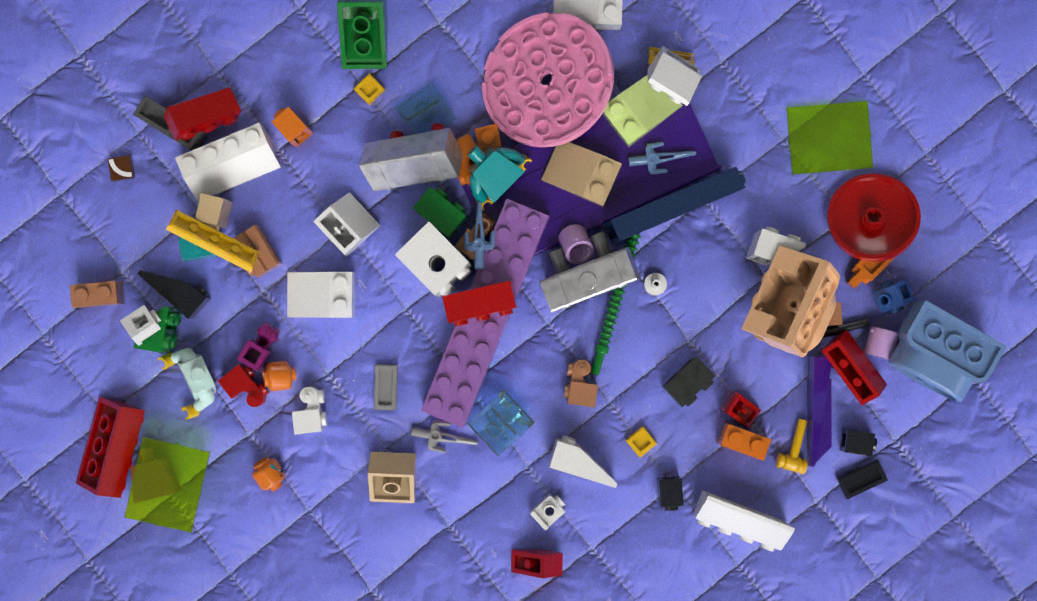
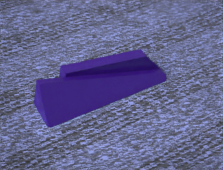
[807,356,832,467]

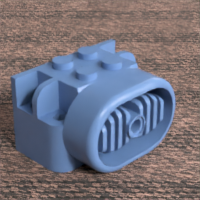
[889,300,1007,402]

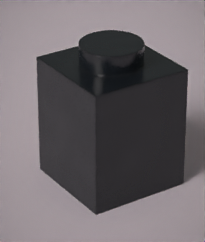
[840,428,877,456]
[657,476,684,511]

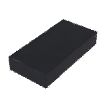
[836,459,888,499]

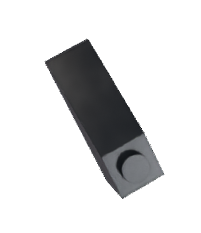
[137,270,211,319]

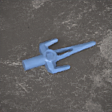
[628,142,696,175]
[464,201,495,269]

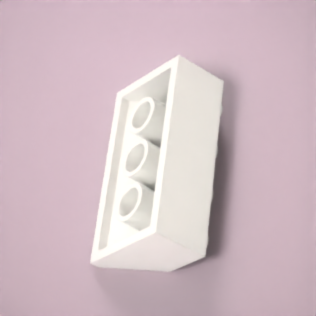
[175,123,281,202]
[693,490,795,552]

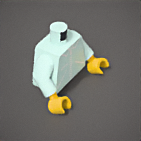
[157,348,216,420]

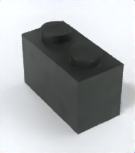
[662,356,715,407]

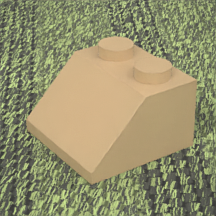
[368,452,416,503]

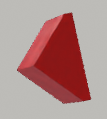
[720,391,761,429]

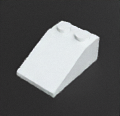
[553,0,623,30]
[287,272,355,318]
[549,435,617,488]

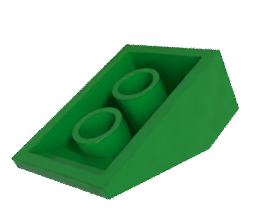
[337,0,387,69]

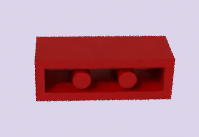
[164,87,241,141]
[442,281,518,327]
[821,330,887,405]

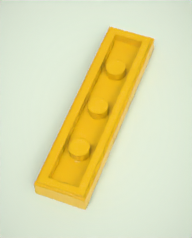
[166,209,260,272]

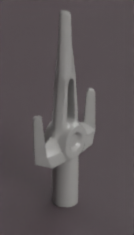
[411,420,478,453]

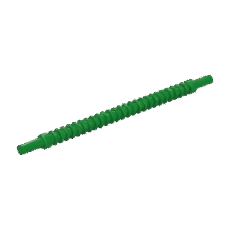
[590,203,648,376]

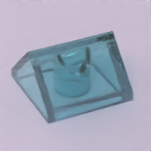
[394,82,456,135]

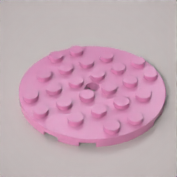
[482,12,614,147]

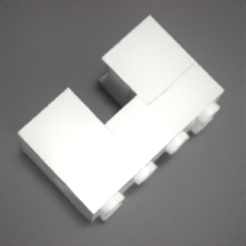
[395,222,472,297]

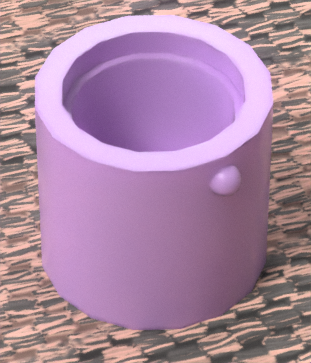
[559,224,594,264]
[864,326,898,360]

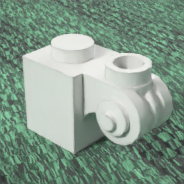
[292,386,328,435]

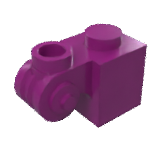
[237,322,280,371]

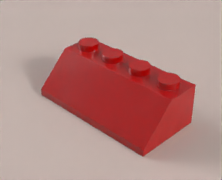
[76,396,145,498]

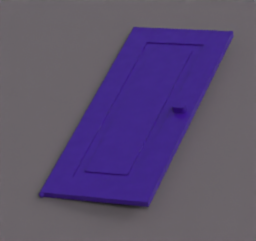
[462,101,722,256]

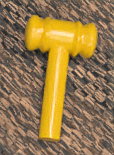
[776,419,808,475]

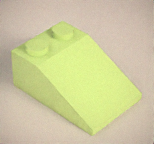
[602,75,683,148]

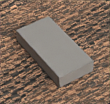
[374,364,398,410]

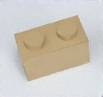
[195,193,233,231]

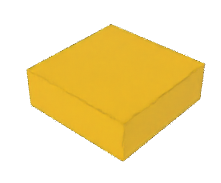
[353,73,386,106]
[625,426,657,458]

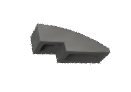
[133,96,208,151]

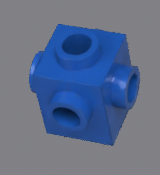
[873,279,915,314]

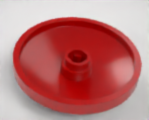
[827,174,921,262]

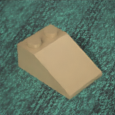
[541,142,622,207]

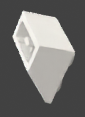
[648,46,702,106]
[313,192,381,256]
[746,227,806,266]

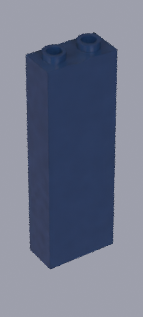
[603,167,746,245]

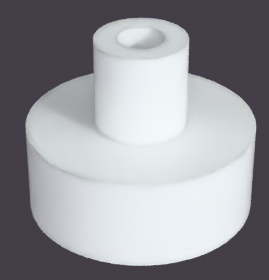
[644,273,667,295]

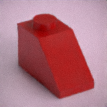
[511,549,563,579]

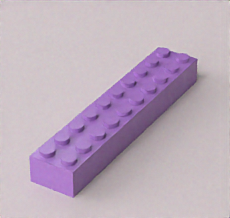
[421,199,550,428]

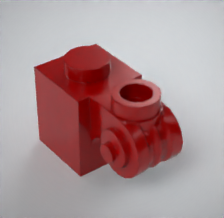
[217,363,270,407]

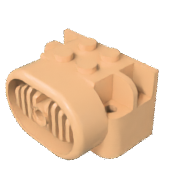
[741,245,840,358]

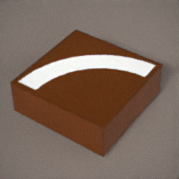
[107,155,135,182]

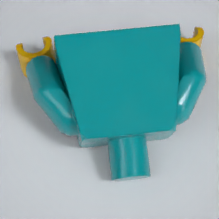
[467,145,532,211]

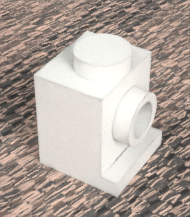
[120,305,161,346]
[530,493,566,531]

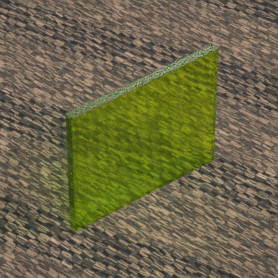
[786,101,873,175]
[124,437,210,533]

